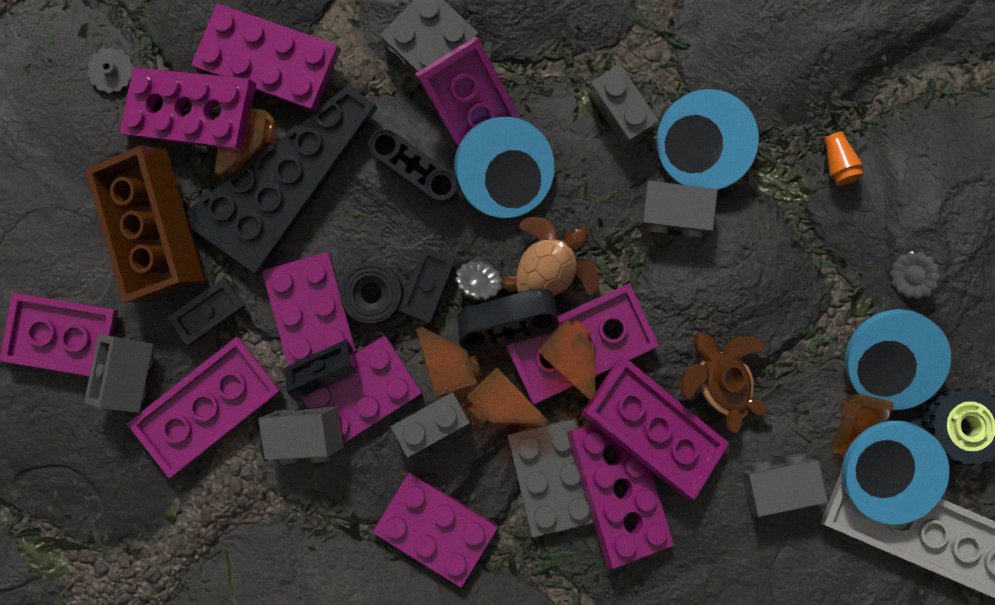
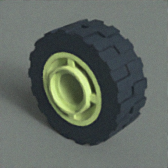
[922,387,995,465]

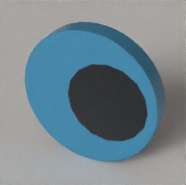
[657,89,759,189]
[454,117,554,218]
[845,309,951,410]
[842,421,949,525]

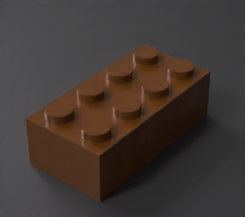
[85,145,204,303]

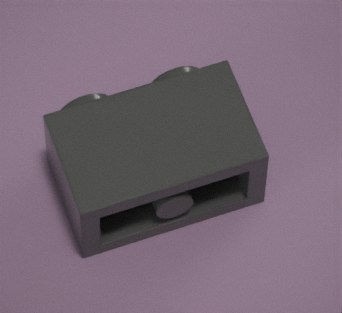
[588,64,659,148]
[639,181,718,239]
[84,334,153,413]
[390,391,471,458]
[258,407,344,464]
[742,453,828,517]

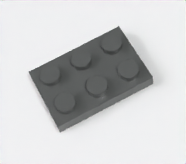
[508,419,594,538]

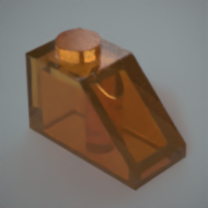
[214,109,277,180]
[537,320,596,400]
[416,327,482,396]
[467,368,549,426]

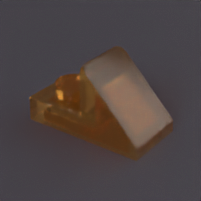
[832,393,894,455]

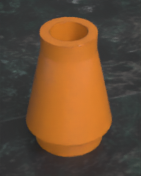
[824,132,864,186]

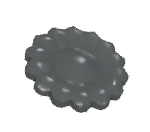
[87,47,135,94]
[890,252,940,299]
[455,261,503,301]

